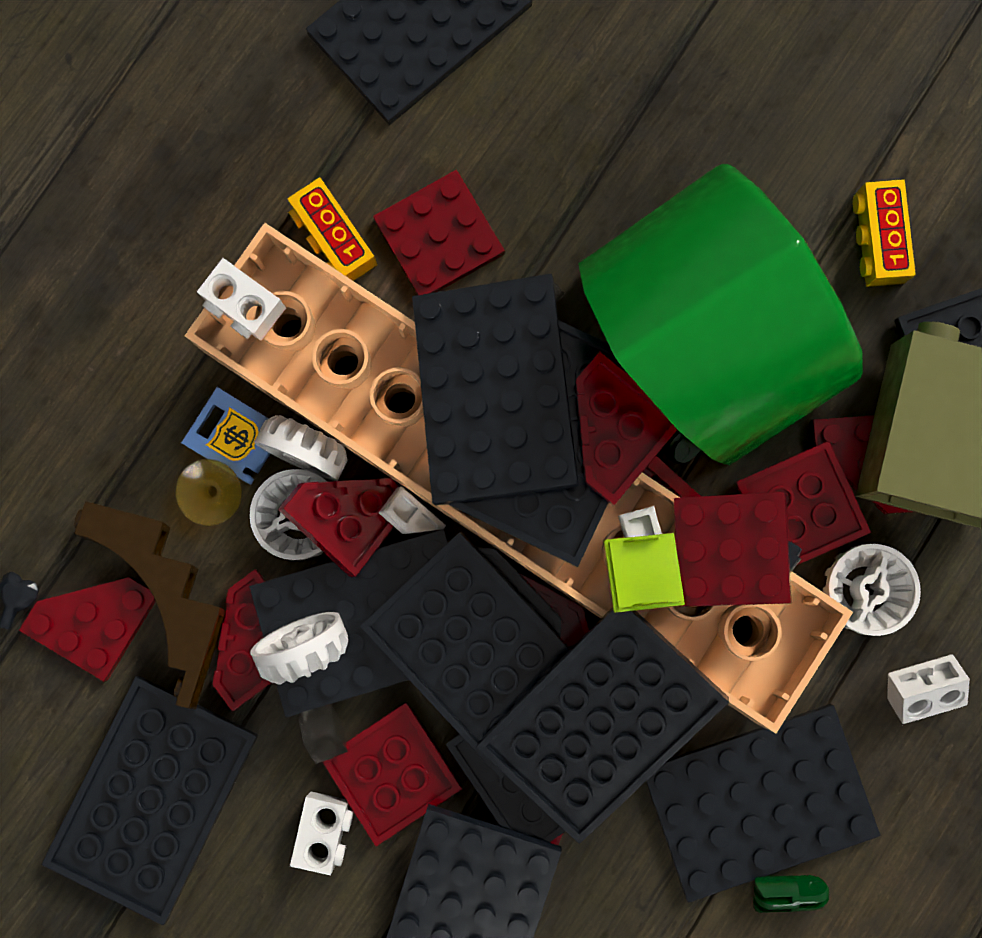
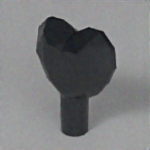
[0,572,39,629]

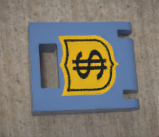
[181,387,270,485]

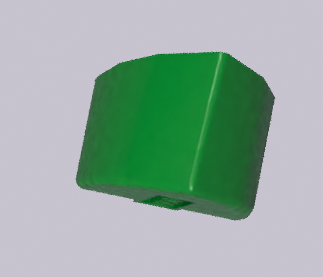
[578,164,863,466]

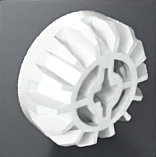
[254,415,348,481]
[250,469,327,560]
[823,544,921,636]
[250,612,349,685]

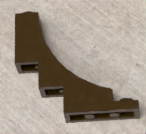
[74,502,226,710]

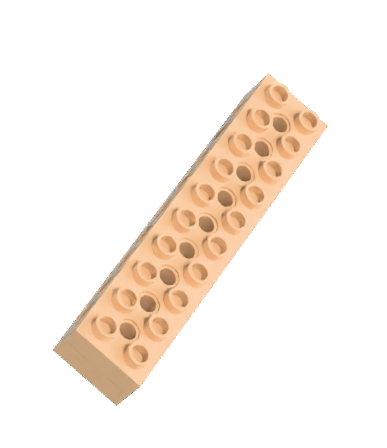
[185,223,853,733]

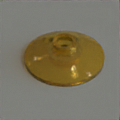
[176,459,242,526]

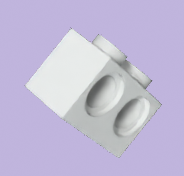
[197,258,286,341]
[887,654,970,724]
[290,791,353,875]

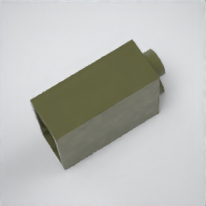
[856,322,982,529]

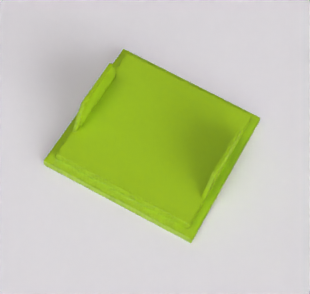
[603,533,685,613]

